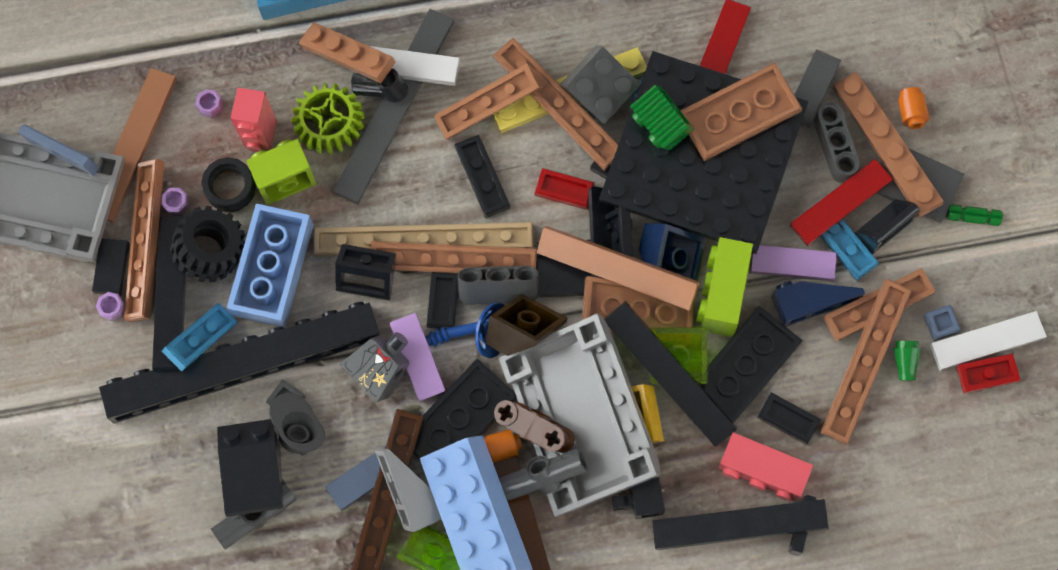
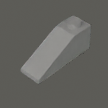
[375,448,442,532]

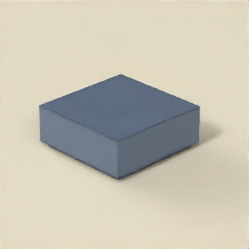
[923,305,961,341]

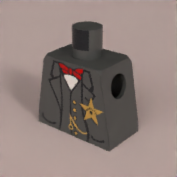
[340,332,409,402]

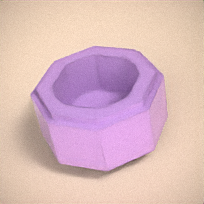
[195,89,223,117]
[161,188,189,215]
[96,292,125,321]

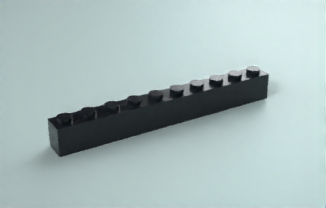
[99,302,380,424]

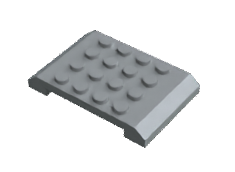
[0,133,125,262]
[498,314,660,517]

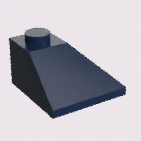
[639,223,706,281]

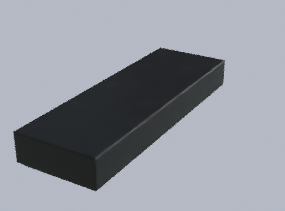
[454,135,510,219]

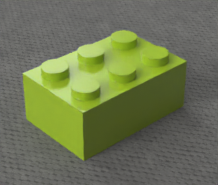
[696,237,753,337]

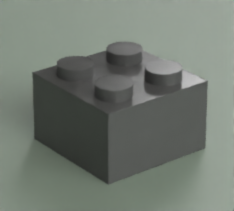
[560,45,641,124]

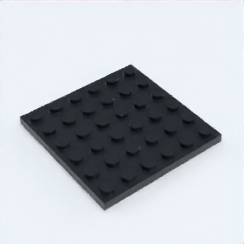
[599,51,809,254]

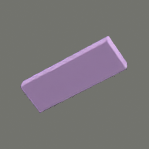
[751,245,836,281]
[389,313,446,401]

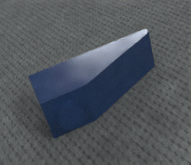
[771,281,865,327]

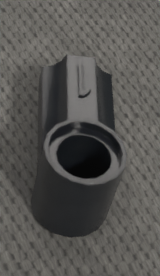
[351,68,408,103]

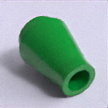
[893,341,921,381]

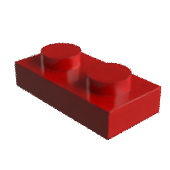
[956,353,1021,394]

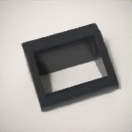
[855,199,920,255]
[335,244,396,301]

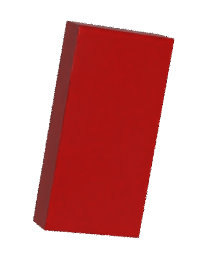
[535,168,594,210]

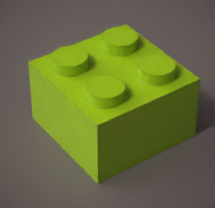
[246,139,317,206]

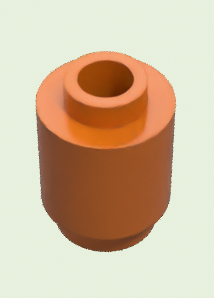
[898,87,930,129]
[484,429,523,463]

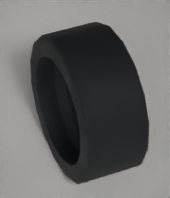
[201,157,256,212]

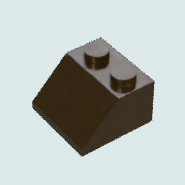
[485,294,568,356]

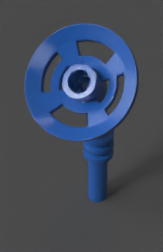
[425,302,505,358]

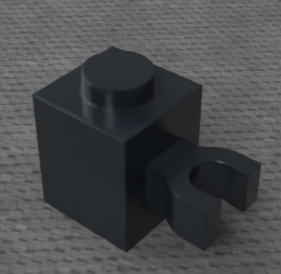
[612,477,665,520]

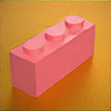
[230,88,277,152]
[718,432,813,502]

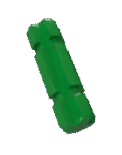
[947,204,1003,226]

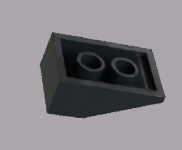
[217,419,283,517]

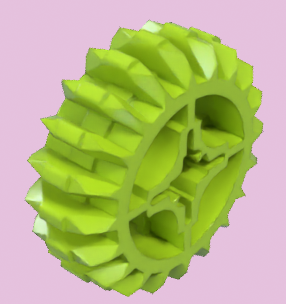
[291,82,365,155]

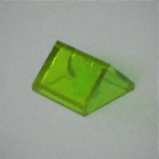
[650,327,708,384]
[396,526,460,570]

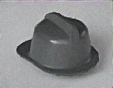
[269,393,325,456]

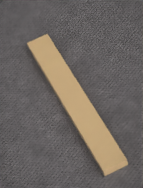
[314,222,533,257]

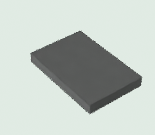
[877,148,964,223]

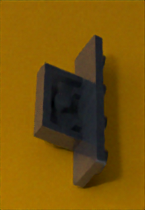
[588,186,634,278]

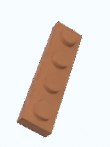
[299,22,396,83]
[434,63,541,140]
[823,268,936,342]

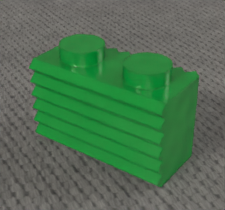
[630,85,694,150]

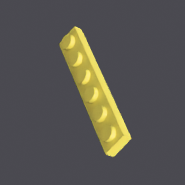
[493,47,647,134]

